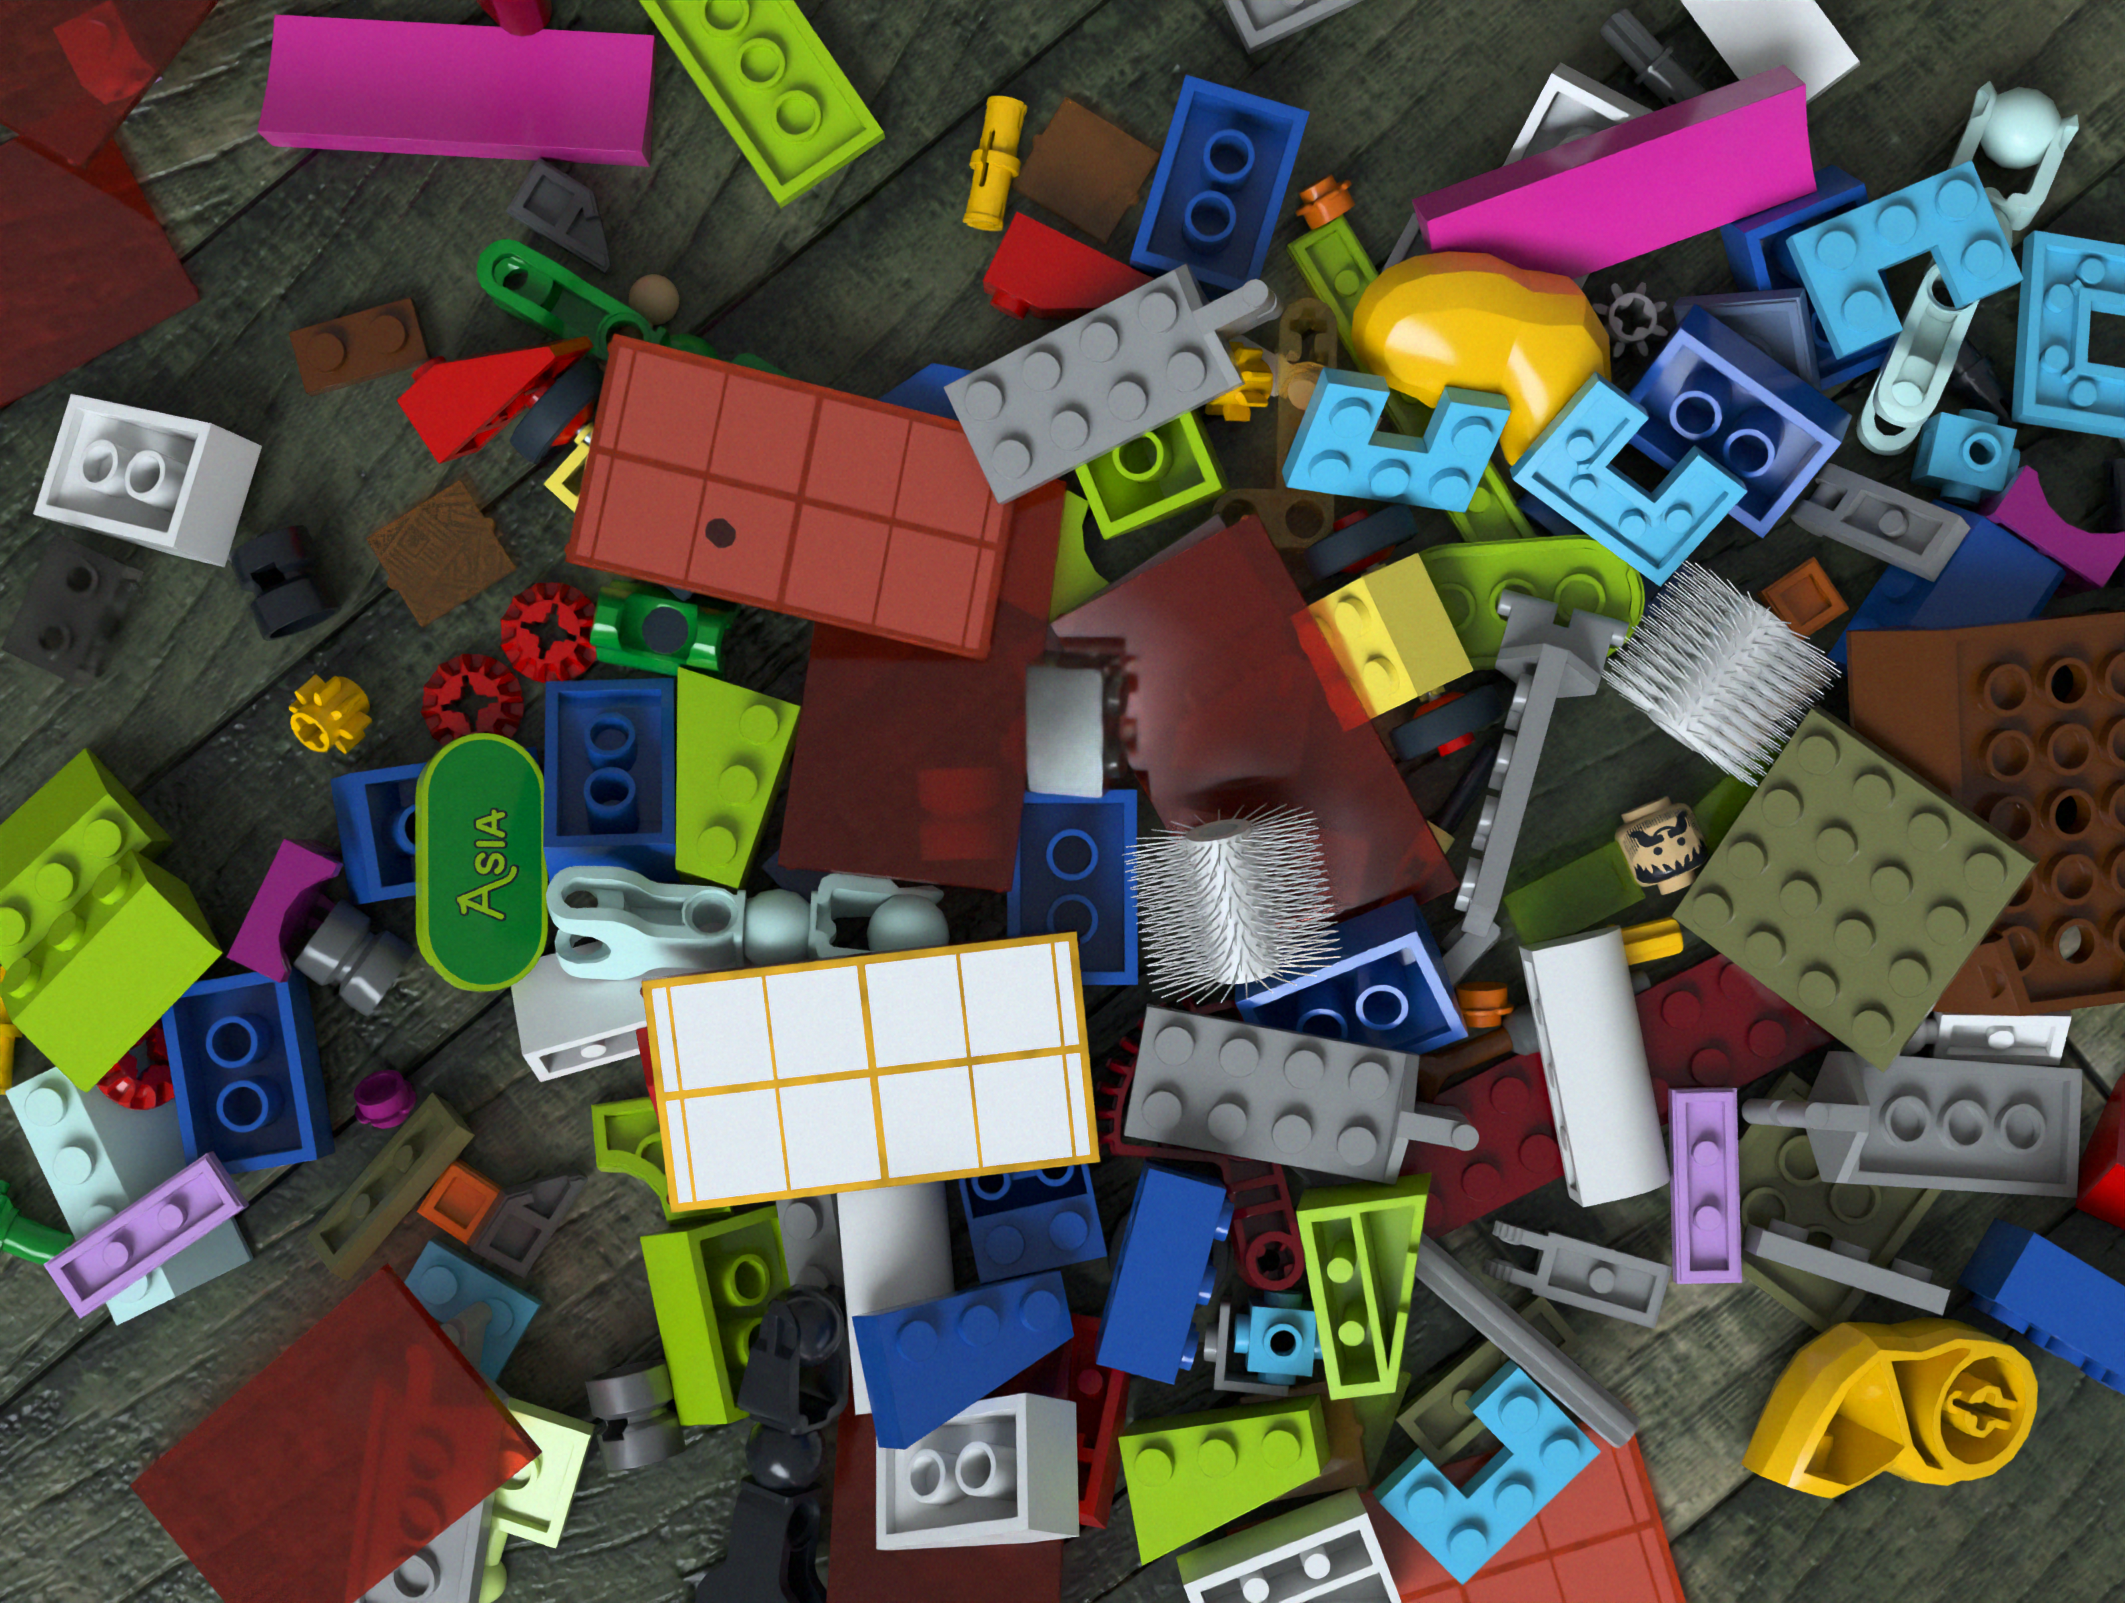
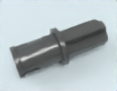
[1600,8,1708,107]

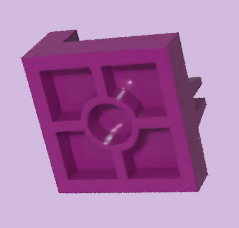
[1968,465,2125,599]
[227,838,343,983]

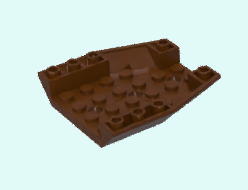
[1846,609,2125,1016]

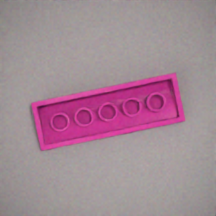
[257,14,657,167]
[1412,65,1817,280]

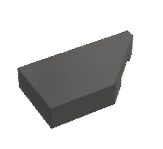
[506,158,613,277]
[467,1168,588,1278]

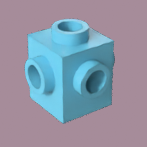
[1910,409,2020,506]
[1233,1289,1323,1385]

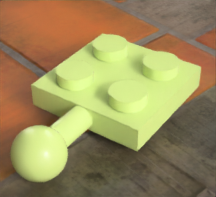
[479,1397,596,1603]

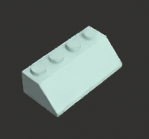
[5,1040,254,1325]

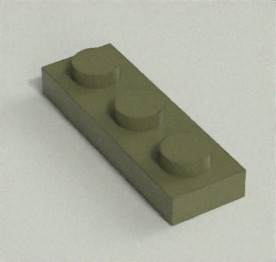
[306,1092,475,1281]
[1393,1295,1584,1468]

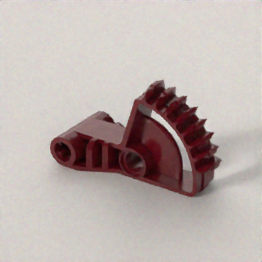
[1095,991,1305,1291]

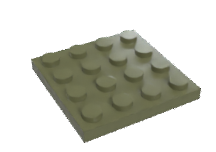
[1672,706,2041,1073]

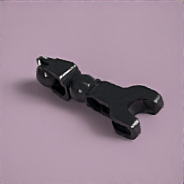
[695,1284,849,1603]

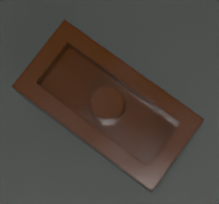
[288,297,432,397]

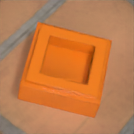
[1756,556,1849,642]
[417,1158,504,1245]

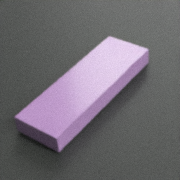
[1668,1087,1742,1284]
[43,1151,249,1318]

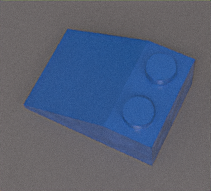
[1719,165,1895,391]
[543,678,679,883]
[330,747,540,905]

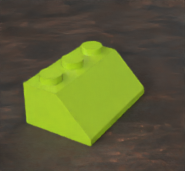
[1075,408,1232,540]
[0,748,174,971]
[0,848,223,1093]
[640,1203,790,1426]

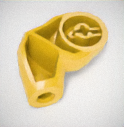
[1351,251,1611,466]
[1741,1317,2038,1499]

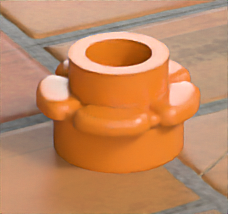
[1295,174,1356,230]
[1456,981,1514,1028]

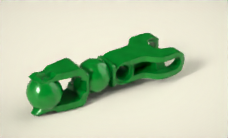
[477,239,806,387]

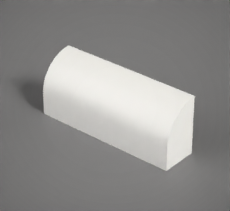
[1680,0,1860,105]
[511,897,760,1082]
[1519,925,1671,1207]
[837,1180,955,1415]

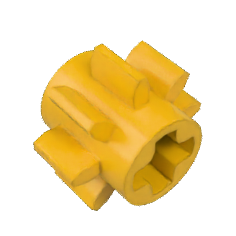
[1205,341,1273,422]
[289,674,372,754]

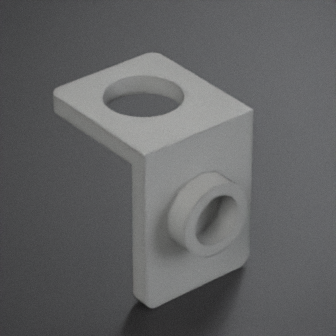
[1204,1294,1289,1396]

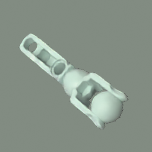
[1856,81,2079,456]
[546,866,950,980]

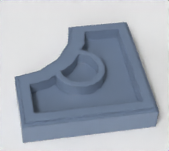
[1673,288,1822,394]

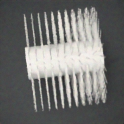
[1601,560,1842,787]
[1122,803,1343,1004]

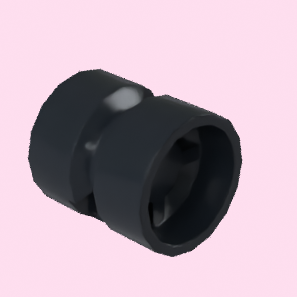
[228,525,342,641]

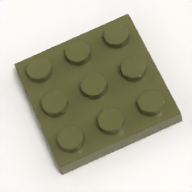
[1738,1070,1943,1333]

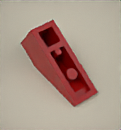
[983,212,1155,321]
[396,336,594,464]
[1054,1313,1131,1529]

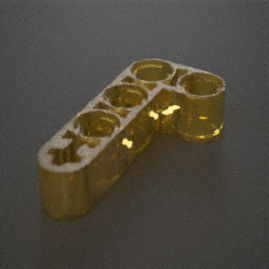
[1210,297,1338,554]

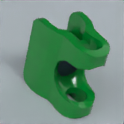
[590,579,742,682]

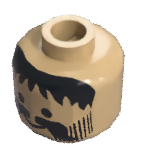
[1614,796,1709,895]

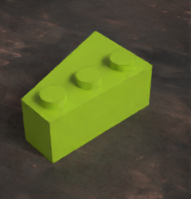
[676,667,803,895]
[1296,1172,1432,1400]
[1118,1394,1331,1566]

